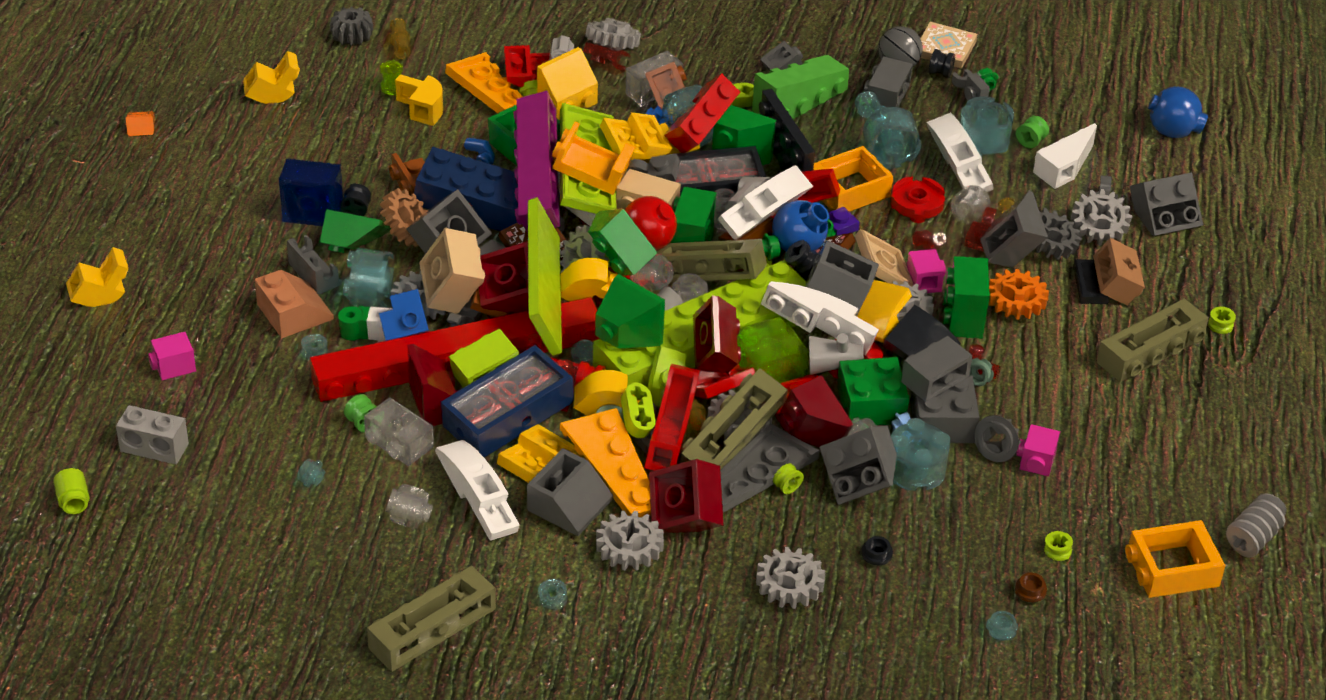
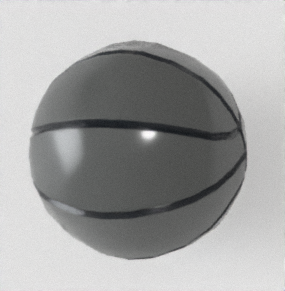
[878,26,923,67]

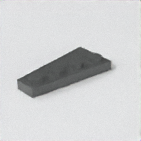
[720,423,819,513]

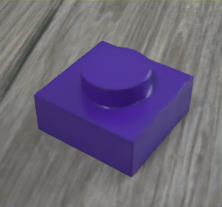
[829,207,860,236]

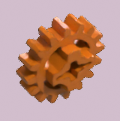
[988,269,1049,320]

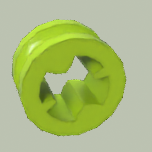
[1208,306,1236,334]
[773,463,804,494]
[1044,531,1073,561]

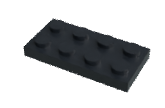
[759,89,815,172]

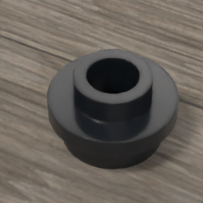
[861,536,893,566]

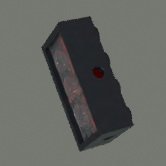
[649,146,766,210]

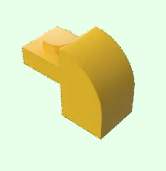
[243,51,300,104]
[395,74,443,126]
[66,247,128,307]
[560,258,618,302]
[573,370,641,416]

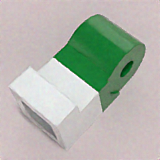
[338,306,393,343]

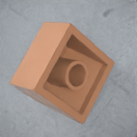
[255,270,334,339]

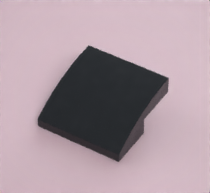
[883,304,961,360]

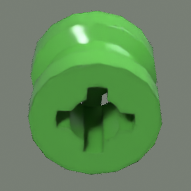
[1016,115,1049,149]
[344,394,382,432]

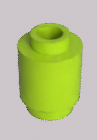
[53,468,90,514]

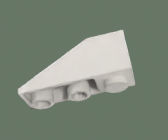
[1033,123,1097,189]

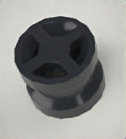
[929,49,955,78]
[340,183,371,216]
[785,240,818,276]

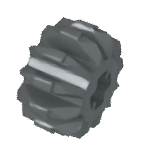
[330,6,373,46]

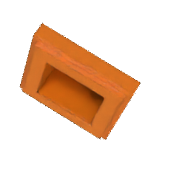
[126,111,155,136]

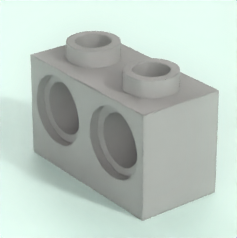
[116,405,189,465]

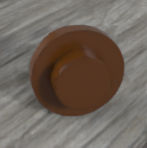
[1015,572,1047,602]

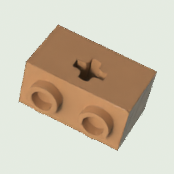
[1093,238,1145,305]

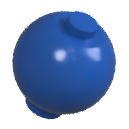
[1148,86,1208,138]
[772,200,829,252]

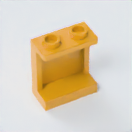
[552,121,636,195]

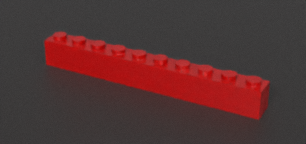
[310,297,600,402]

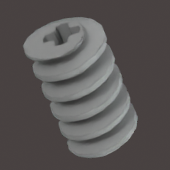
[1226,493,1287,558]

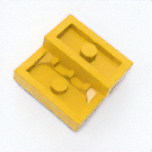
[600,112,672,160]
[857,280,912,342]
[497,424,584,483]

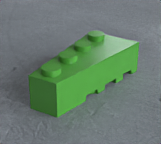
[752,55,849,119]

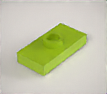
[647,346,687,408]

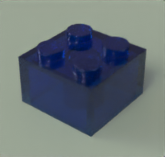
[279,159,343,226]

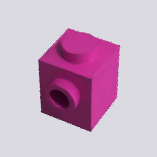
[907,249,946,293]
[148,332,196,380]
[1016,424,1060,477]

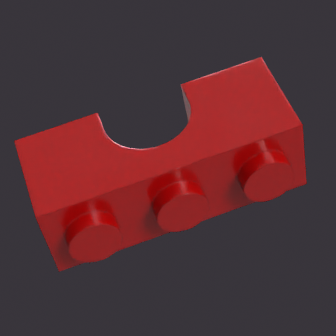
[664,73,740,153]

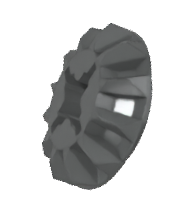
[974,414,1021,462]

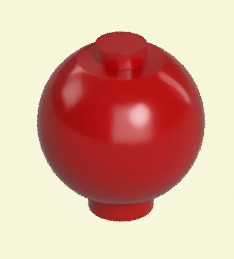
[625,196,677,251]

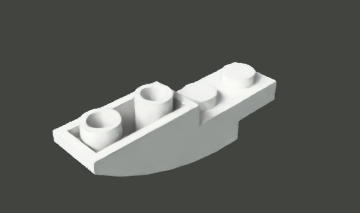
[926,113,993,199]
[718,165,813,240]
[761,281,879,355]
[435,440,520,541]

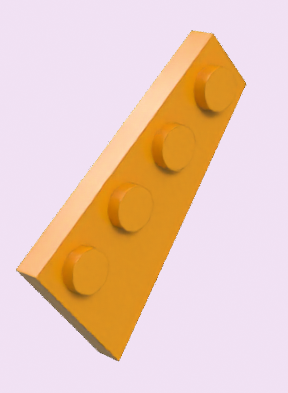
[445,52,523,113]
[559,408,651,518]

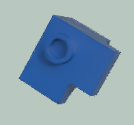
[379,289,429,341]

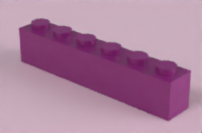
[513,91,560,234]

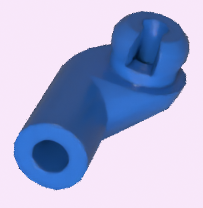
[464,138,495,165]

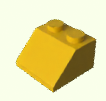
[537,47,598,120]

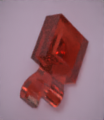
[583,42,631,71]
[964,207,997,251]

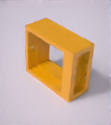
[813,146,893,212]
[1125,520,1225,598]

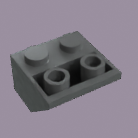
[1130,172,1203,236]
[980,191,1048,268]
[805,240,879,317]
[820,426,897,505]
[527,448,613,536]

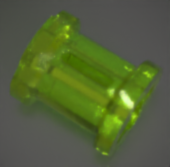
[380,60,403,95]

